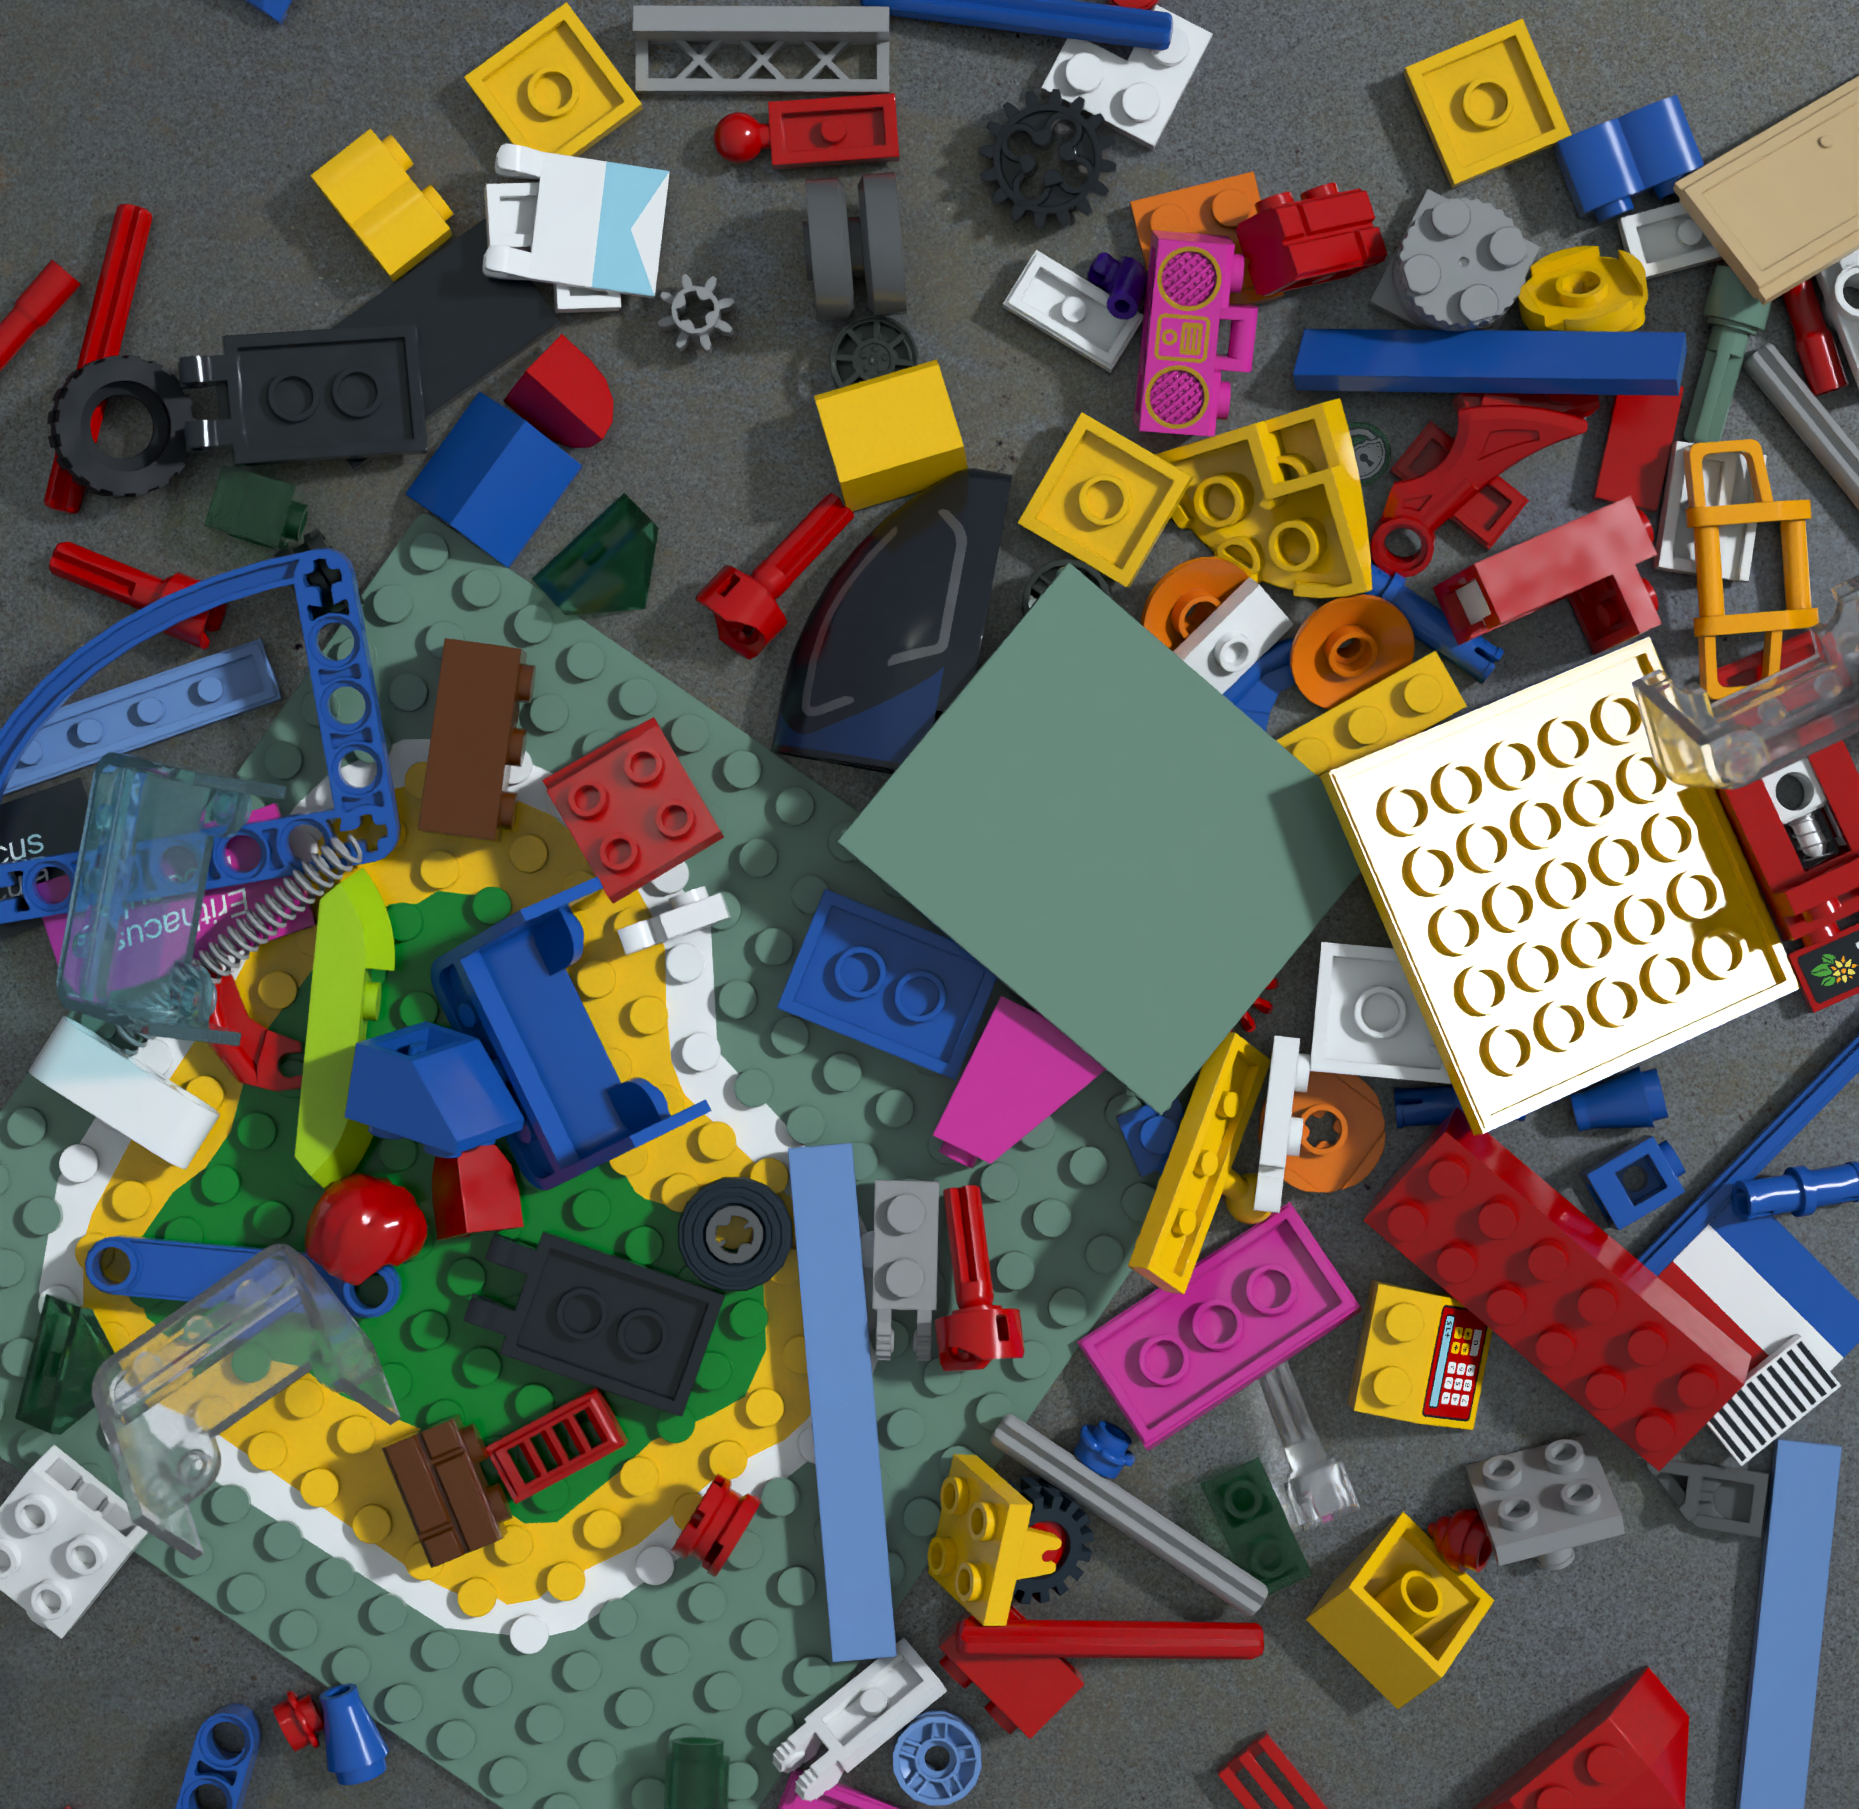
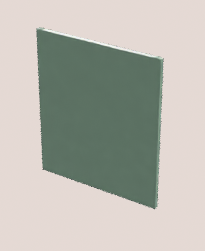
[836,563,1361,1116]

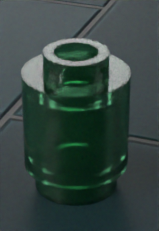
[664,1737,730,1809]

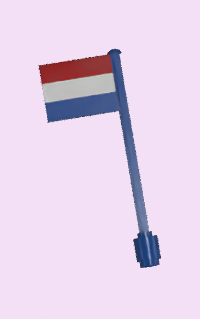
[1636,1032,1859,1372]

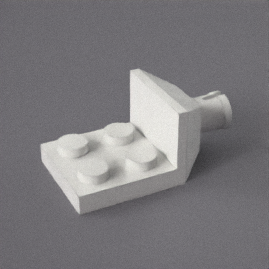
[1310,942,1452,1084]

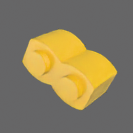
[310,128,454,283]

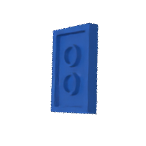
[777,889,997,1080]

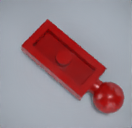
[713,93,899,170]

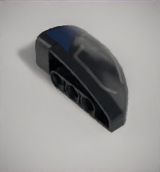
[771,468,1012,774]

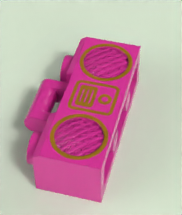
[1133,230,1258,436]

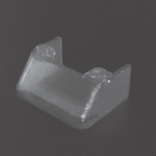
[91,1244,401,1560]

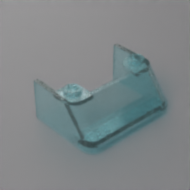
[56,752,286,1046]

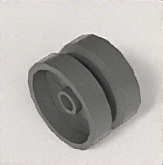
[802,172,907,321]

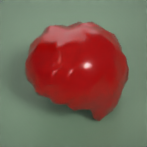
[305,1173,427,1286]

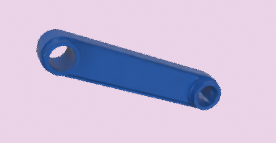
[85,1235,402,1318]

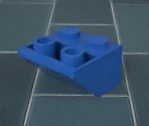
[344,1021,524,1158]

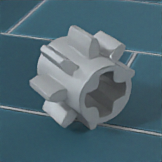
[658,274,736,355]

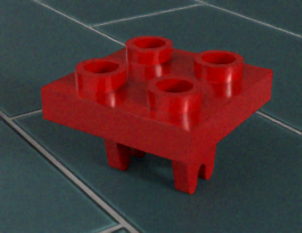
[547,725,724,904]

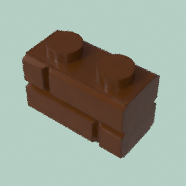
[382,1414,513,1568]

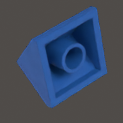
[405,391,583,569]

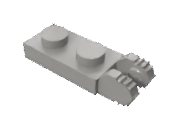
[872,1179,939,1361]

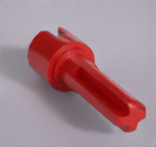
[49,542,228,650]

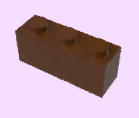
[418,638,536,843]

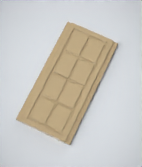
[1673,76,1859,306]

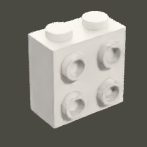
[0,1445,154,1639]

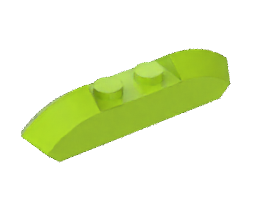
[295,868,395,1190]

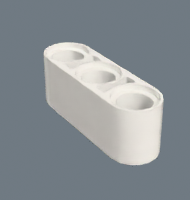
[28,1016,220,1170]

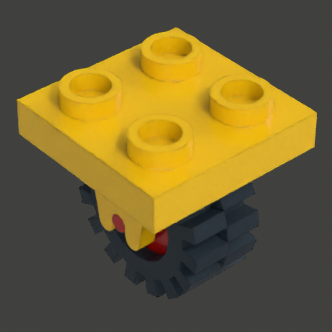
[927,1454,1094,1626]

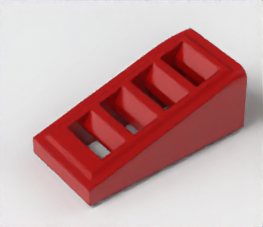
[485,1387,628,1504]

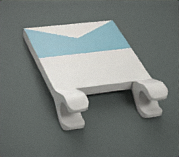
[482,143,670,299]

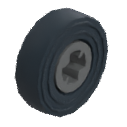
[678,1177,792,1291]

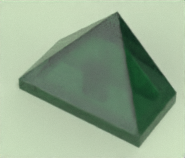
[532,493,659,615]
[15,1294,129,1435]

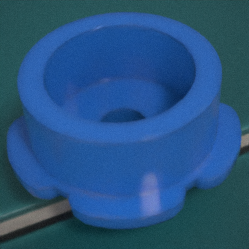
[1074,1421,1135,1479]

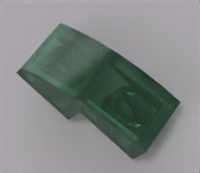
[1201,1457,1312,1596]

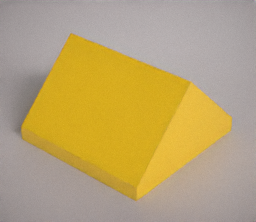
[814,359,968,512]

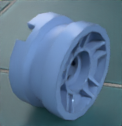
[893,1709,982,1806]

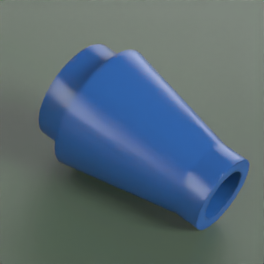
[1570,1066,1669,1132]
[319,1683,389,1785]

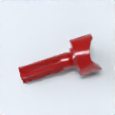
[695,493,855,660]
[935,1185,1025,1372]

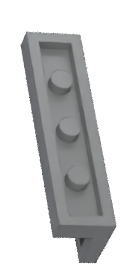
[633,5,890,95]

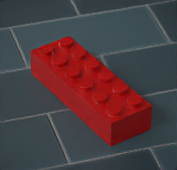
[1363,1107,1752,1471]

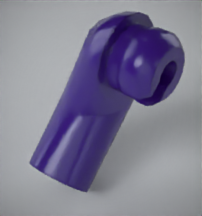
[1087,252,1147,320]

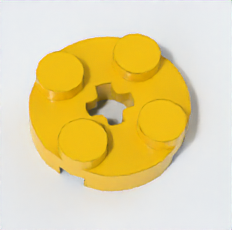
[1518,245,1648,332]

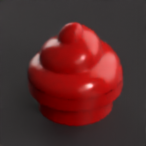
[1427,1509,1493,1573]

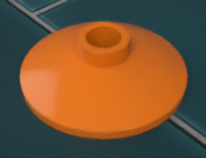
[1140,557,1249,651]
[1290,594,1415,710]

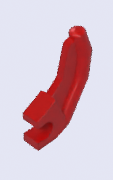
[195,964,304,1092]

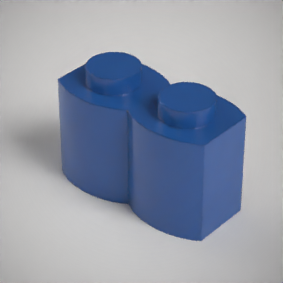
[1552,95,1705,224]

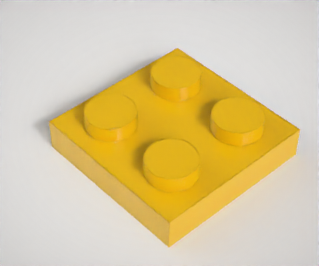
[464,2,643,180]
[1403,18,1572,189]
[1018,412,1194,588]

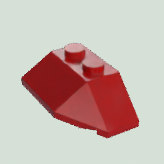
[1473,1665,1689,1809]

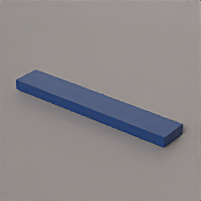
[1293,329,1687,396]

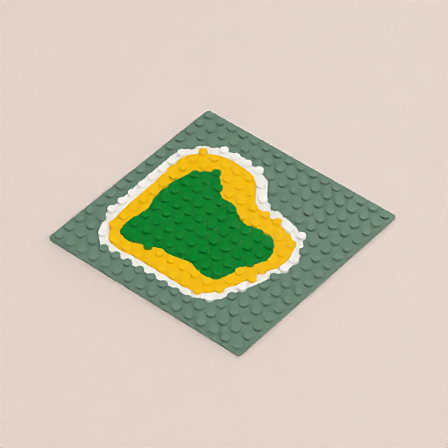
[0,513,1202,1809]

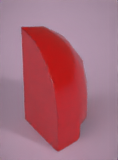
[503,334,614,448]
[432,1144,524,1240]

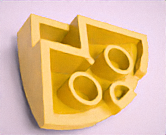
[1155,398,1372,598]

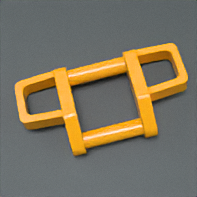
[1683,439,1819,700]

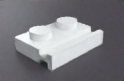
[1653,441,1767,583]

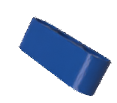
[175,1703,263,1809]

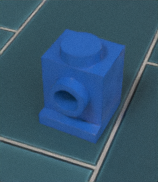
[1578,1135,1685,1231]

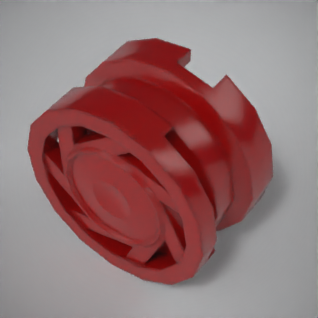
[671,1473,762,1577]

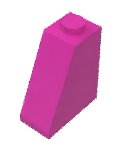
[933,996,1105,1169]

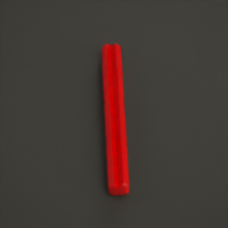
[44,204,153,514]
[955,1619,1264,1660]

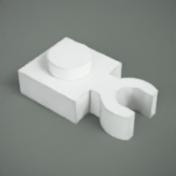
[617,886,731,955]

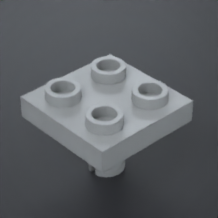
[1465,1434,1625,1571]

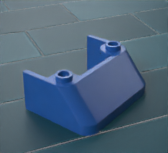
[431,876,712,1191]

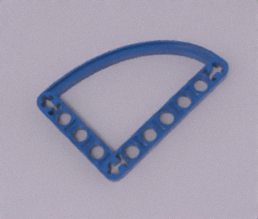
[0,548,401,924]

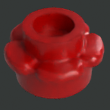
[272,1690,324,1752]

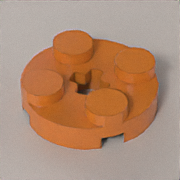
[1257,1071,1386,1193]

